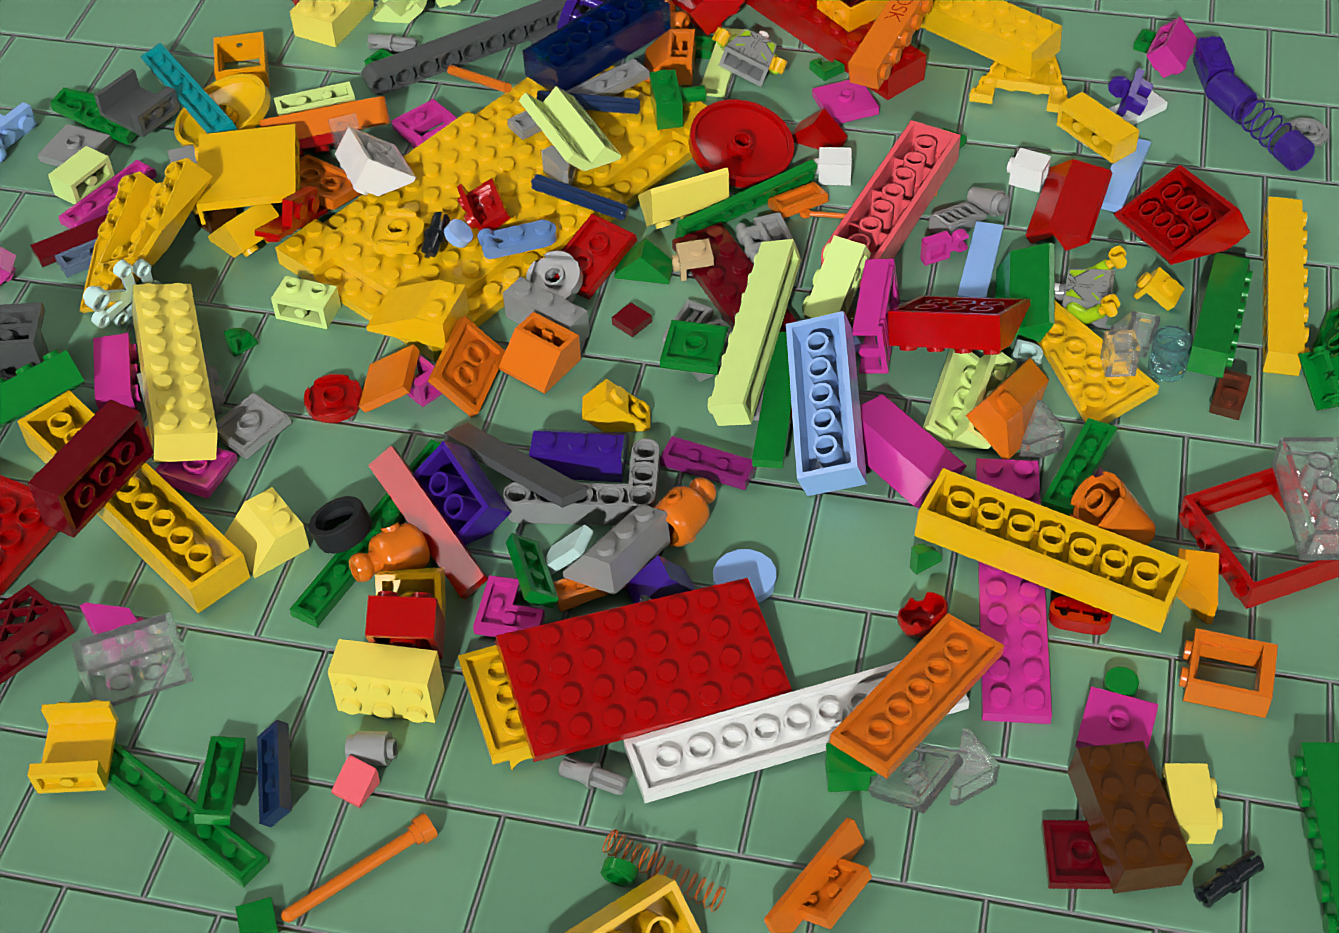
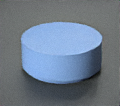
[444,219,473,248]

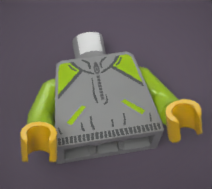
[712,27,787,87]
[1054,246,1127,328]

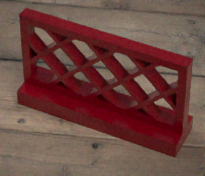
[0,585,75,685]

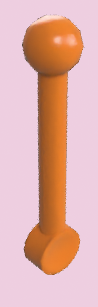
[800,209,846,219]

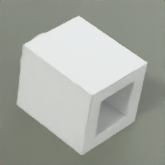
[814,147,852,186]
[1007,148,1051,193]

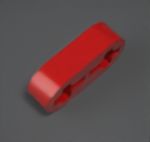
[1048,596,1113,635]

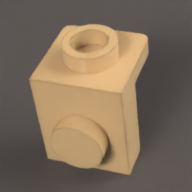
[672,239,714,281]

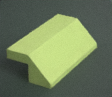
[372,0,427,23]
[519,86,622,172]
[923,349,1017,449]

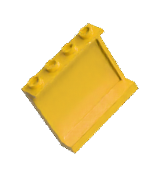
[193,124,300,225]

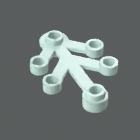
[83,259,162,328]

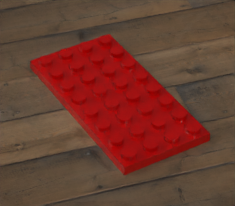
[495,578,793,762]

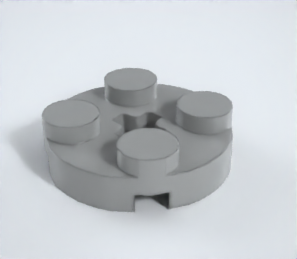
[526,251,583,302]

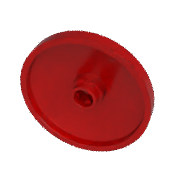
[688,99,794,188]

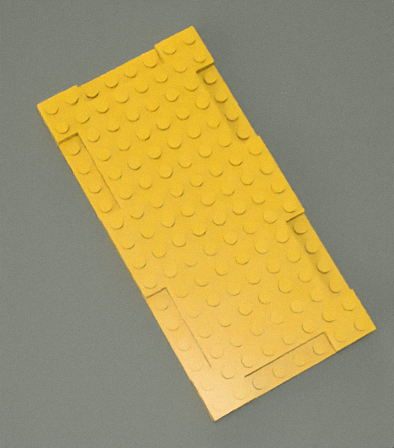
[275,37,708,362]

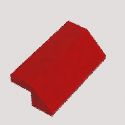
[1025,159,1113,251]

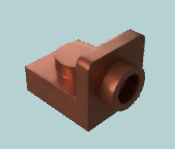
[1209,369,1252,420]

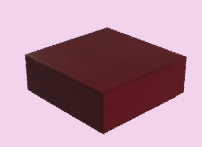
[611,302,652,337]

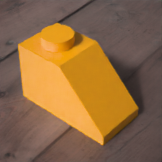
[1177,548,1219,624]

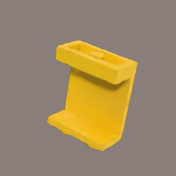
[27,700,119,794]

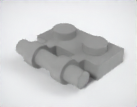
[736,212,798,265]

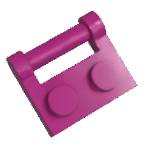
[391,99,457,149]

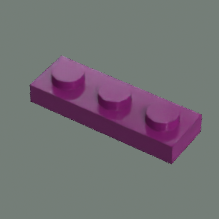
[660,436,756,490]

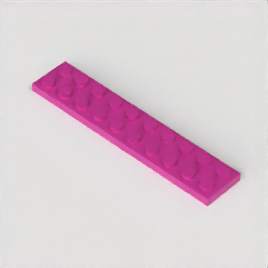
[975,458,1052,724]

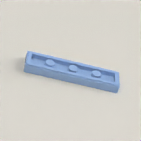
[1101,138,1151,213]
[957,221,1004,298]

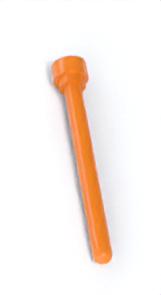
[281,813,438,923]

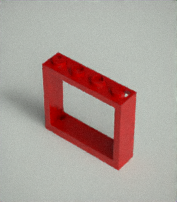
[1179,464,1339,609]

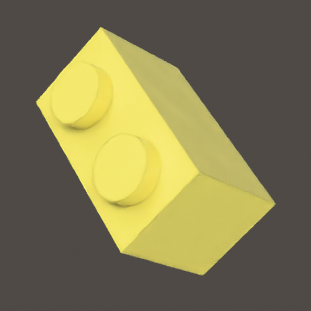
[1160,763,1223,844]

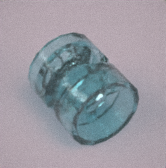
[1148,326,1193,382]

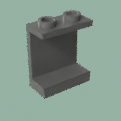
[94,68,180,137]

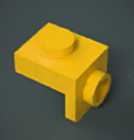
[1133,267,1185,311]

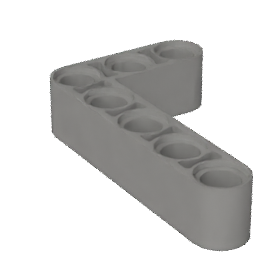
[503,438,660,525]

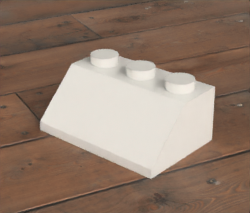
[335,127,416,196]

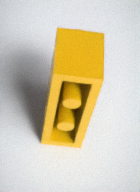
[1056,92,1139,164]

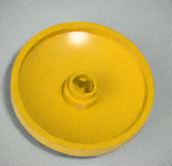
[174,74,271,147]

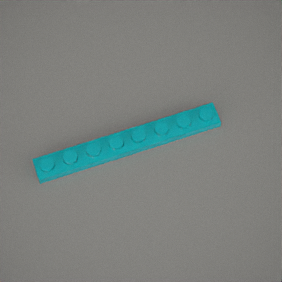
[140,43,237,134]

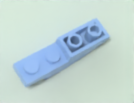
[0,102,37,163]

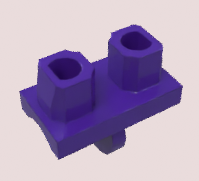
[1108,68,1154,117]

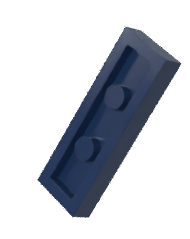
[257,720,293,827]

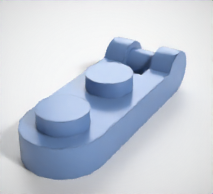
[477,220,557,259]

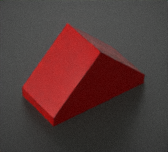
[791,108,847,150]

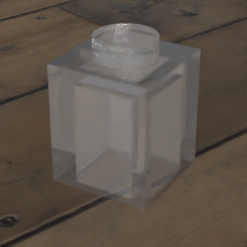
[1100,330,1140,377]

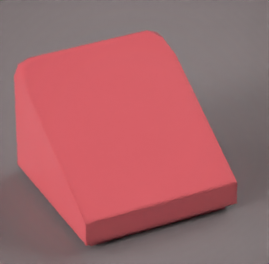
[331,755,380,808]

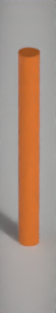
[447,65,512,93]

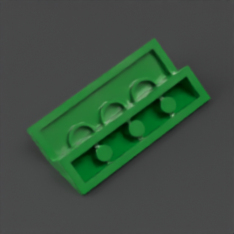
[996,242,1055,352]

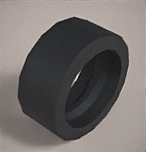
[308,496,373,554]

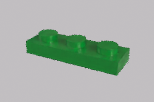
[505,533,559,609]
[194,736,246,825]

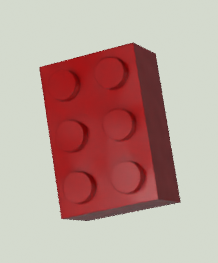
[365,591,446,659]

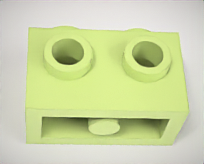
[48,146,115,205]
[271,276,341,329]

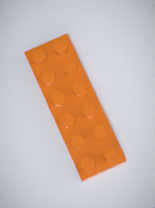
[829,613,1004,779]

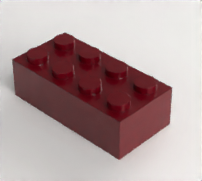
[27,399,154,538]

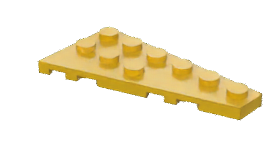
[1036,300,1159,424]

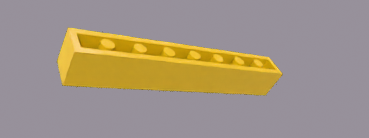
[1262,196,1310,376]

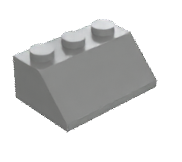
[563,504,671,595]

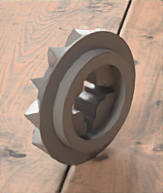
[1285,118,1329,147]

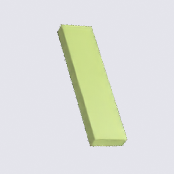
[701,27,743,98]

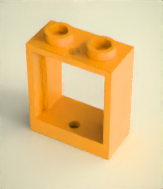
[817,0,889,32]
[213,32,270,88]

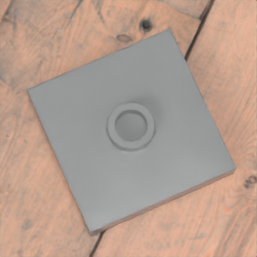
[37,124,112,167]
[216,392,292,460]

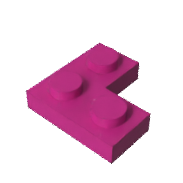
[473,575,545,637]

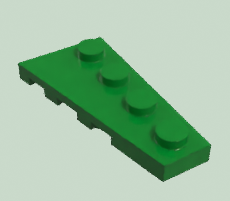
[50,87,138,146]

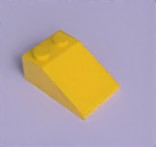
[366,279,469,348]

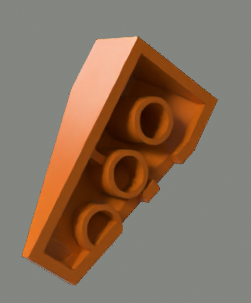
[966,358,1049,460]

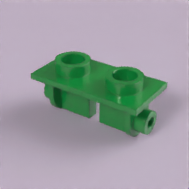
[1298,345,1339,411]

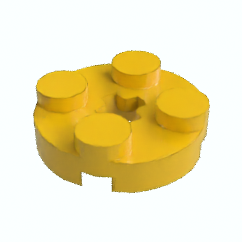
[368,208,425,255]

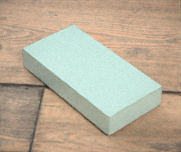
[545,525,593,575]

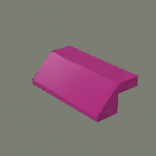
[860,394,967,508]

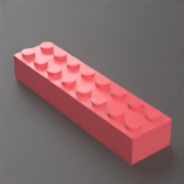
[821,120,961,288]

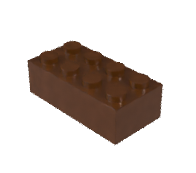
[1067,741,1193,894]

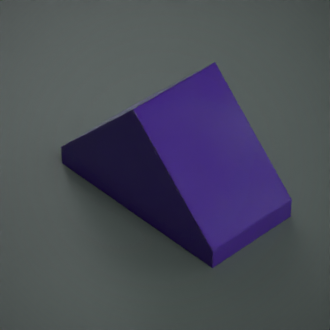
[625,555,695,604]

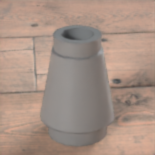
[967,187,1010,217]

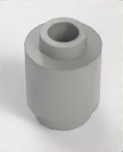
[345,731,398,766]

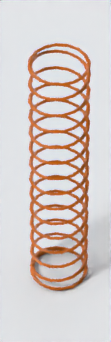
[602,829,725,912]

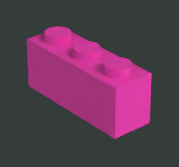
[93,333,142,410]

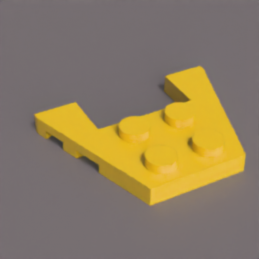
[969,56,1068,113]

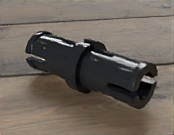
[1194,850,1264,908]

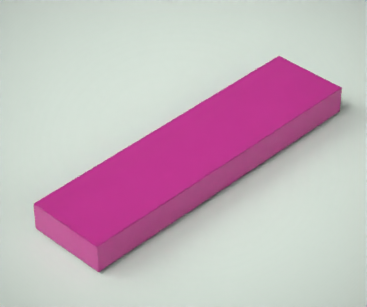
[58,160,157,229]

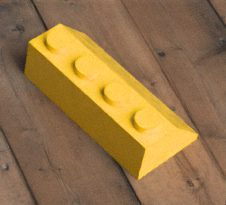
[564,873,701,933]

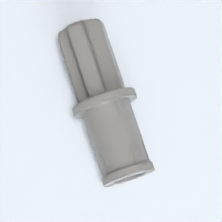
[367,33,418,53]
[559,755,628,795]

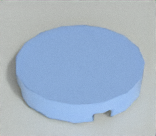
[713,549,776,603]

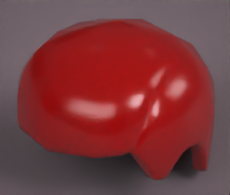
[897,592,948,639]

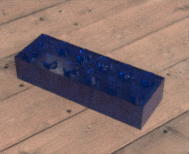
[523,0,671,91]

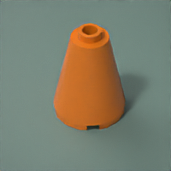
[1070,471,1156,545]

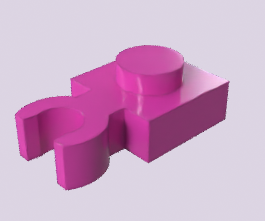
[920,229,969,266]

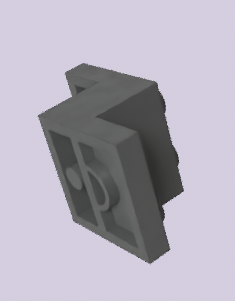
[0,302,49,381]

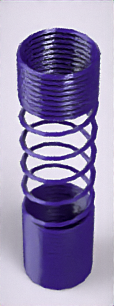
[1206,70,1315,171]

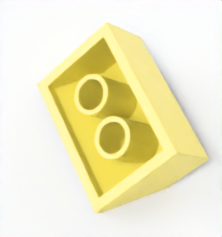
[638,168,729,230]

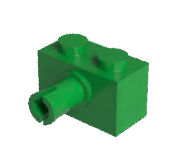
[649,69,706,130]

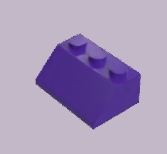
[529,429,629,482]
[414,440,511,545]

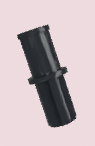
[421,212,450,259]

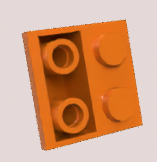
[644,29,696,86]
[499,312,581,394]

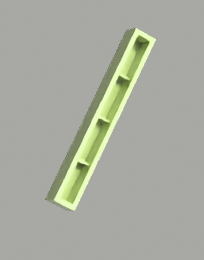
[708,239,801,426]

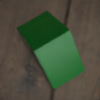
[614,238,673,285]

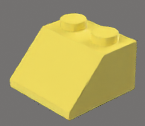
[224,487,309,579]

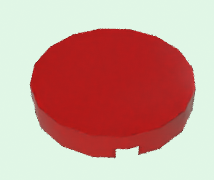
[303,374,362,423]

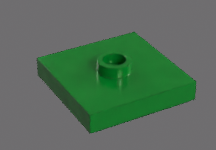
[660,320,729,375]

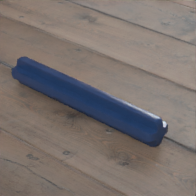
[536,90,640,114]
[531,174,629,221]

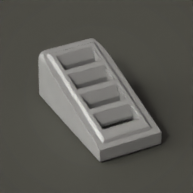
[929,201,987,235]

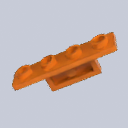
[764,818,872,933]

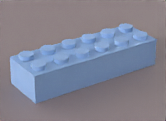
[786,311,867,496]

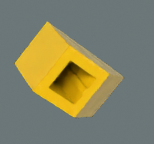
[582,379,651,432]

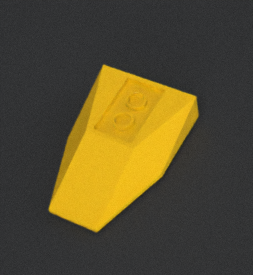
[79,158,213,313]

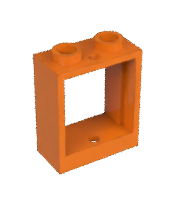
[1178,628,1278,718]

